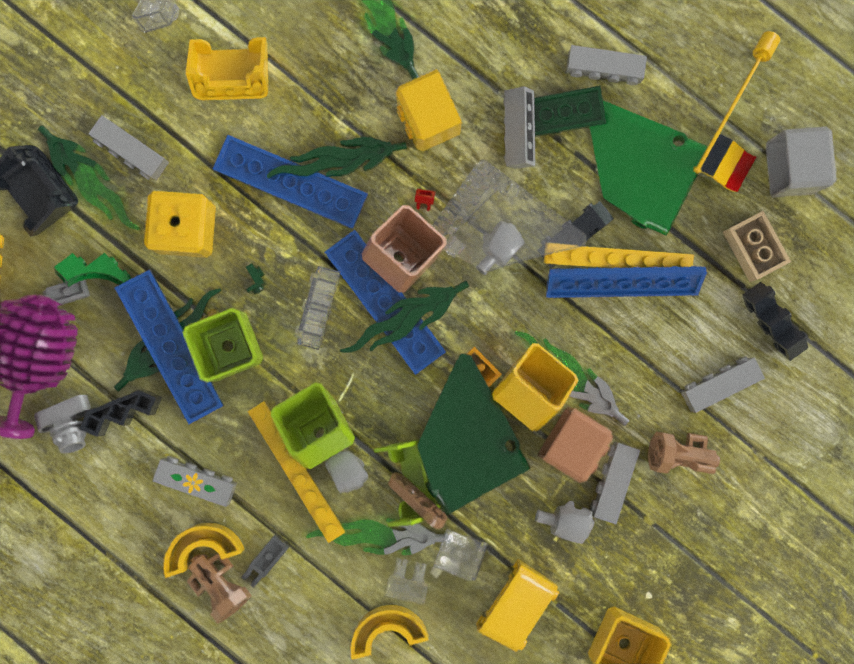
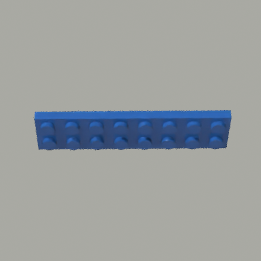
[213,135,368,229]
[325,230,446,375]
[546,266,707,298]
[115,270,224,424]

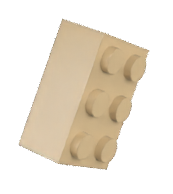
[723,211,791,282]

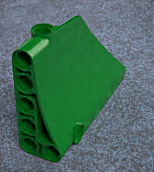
[590,100,708,236]

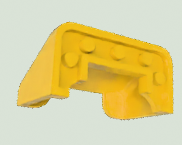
[186,37,268,100]
[476,559,559,652]

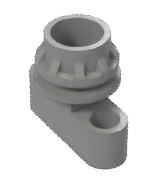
[34,395,91,453]

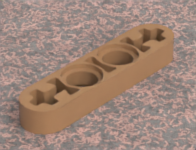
[388,473,447,529]

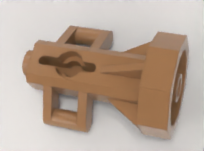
[647,431,720,474]
[187,554,252,624]

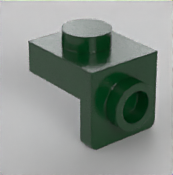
[246,263,267,295]

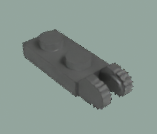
[241,534,290,588]

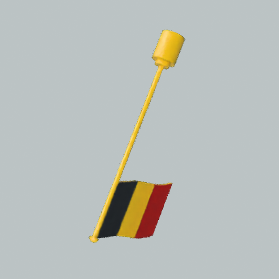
[693,31,780,192]

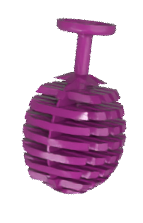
[0,294,78,439]

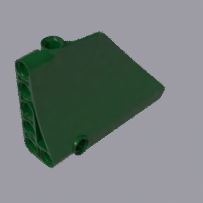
[417,354,531,516]

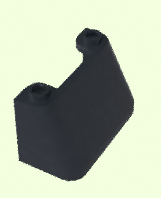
[0,145,79,237]

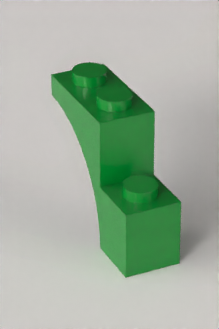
[54,253,132,287]

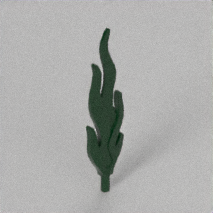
[267,137,407,179]
[340,280,469,353]
[114,289,222,392]

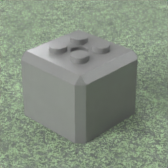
[766,127,837,198]

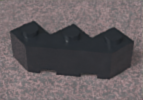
[537,201,614,269]
[742,282,808,361]
[79,390,162,437]

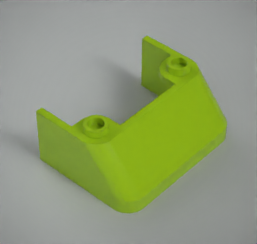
[374,439,441,527]

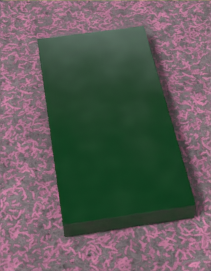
[534,85,606,137]

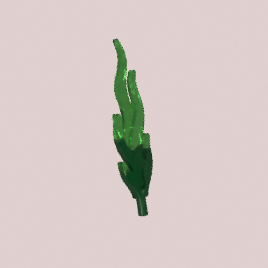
[361,0,419,80]
[38,125,140,230]

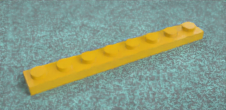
[544,243,694,268]
[248,401,345,543]

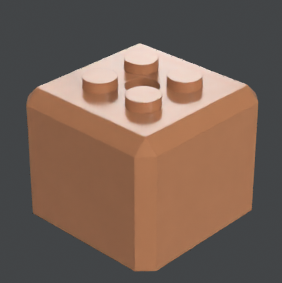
[362,205,446,292]
[537,407,613,482]

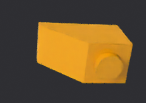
[467,347,502,387]

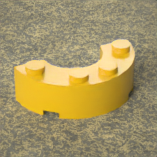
[164,523,245,578]
[351,605,429,660]

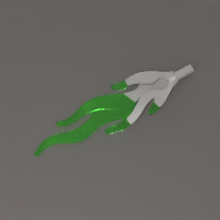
[515,331,629,426]
[306,518,451,555]

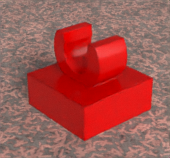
[414,188,436,211]

